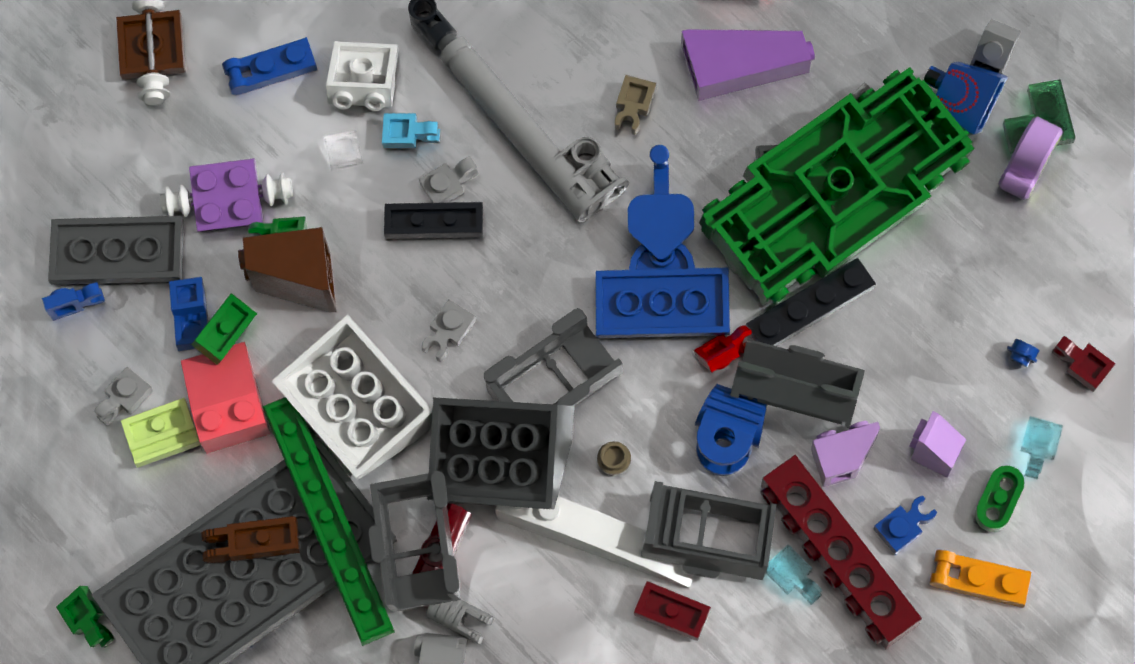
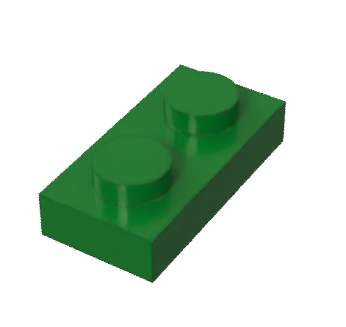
[191,293,257,365]

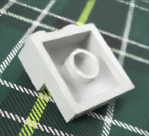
[326,41,398,111]

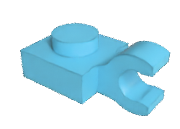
[382,113,440,148]

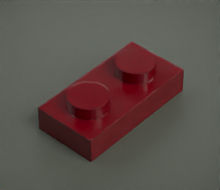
[634,581,711,641]

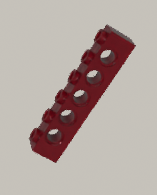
[760,455,922,650]

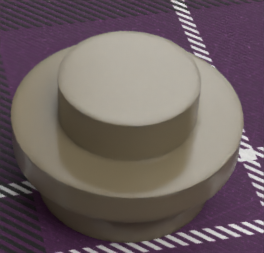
[597,441,631,475]

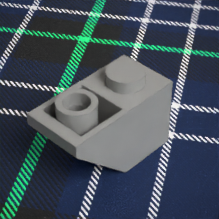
[970,19,1021,74]

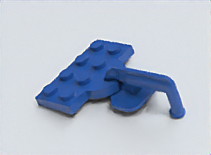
[596,145,730,338]

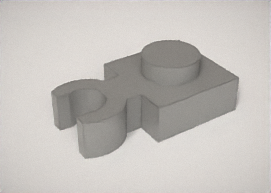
[422,299,477,362]

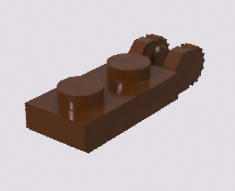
[201,516,300,563]

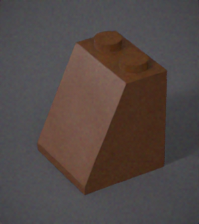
[238,227,337,313]

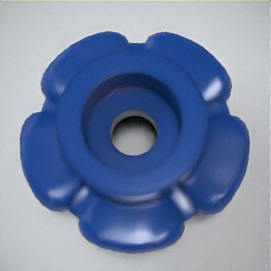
[1007,339,1040,367]

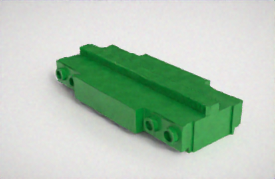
[699,67,975,306]

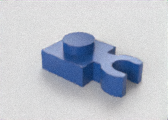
[42,282,105,321]
[873,496,937,555]

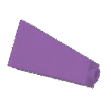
[681,29,815,101]

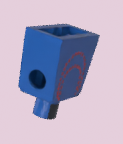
[924,62,1008,134]

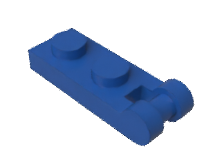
[222,37,317,95]

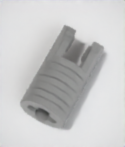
[426,600,495,645]

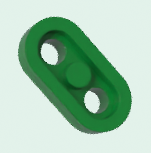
[975,466,1025,532]

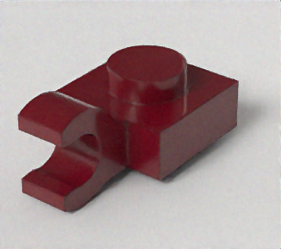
[1052,336,1116,392]

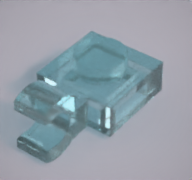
[1020,416,1063,479]
[766,544,822,605]

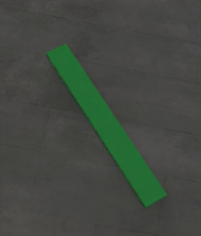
[262,397,395,646]

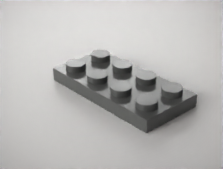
[48,216,184,285]

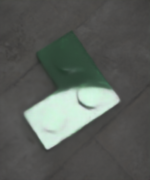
[1003,79,1076,154]

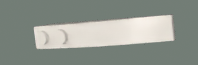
[495,496,694,589]

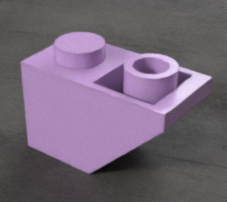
[909,411,966,478]
[811,421,880,487]

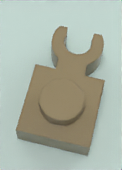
[615,75,656,135]

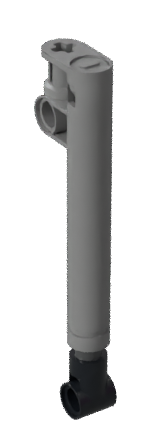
[408,0,629,222]

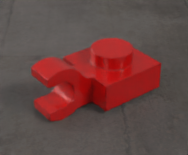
[693,325,752,373]

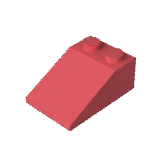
[181,342,271,454]

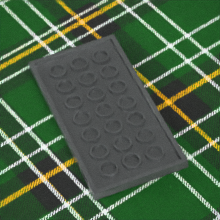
[91,437,397,664]

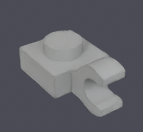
[419,156,479,203]
[94,367,153,426]

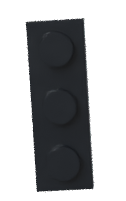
[384,202,483,239]

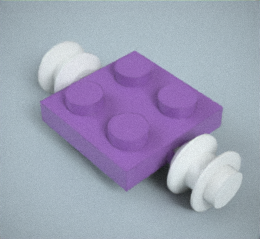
[160,158,293,232]

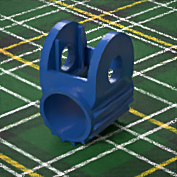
[695,384,767,476]

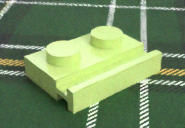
[121,398,201,468]

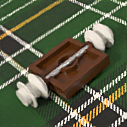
[116,0,186,105]

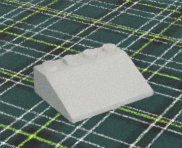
[272,314,432,480]

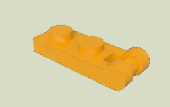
[929,550,1032,608]

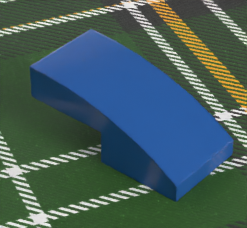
[169,277,209,351]

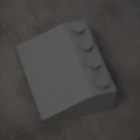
[427,397,574,509]

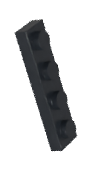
[746,258,876,346]

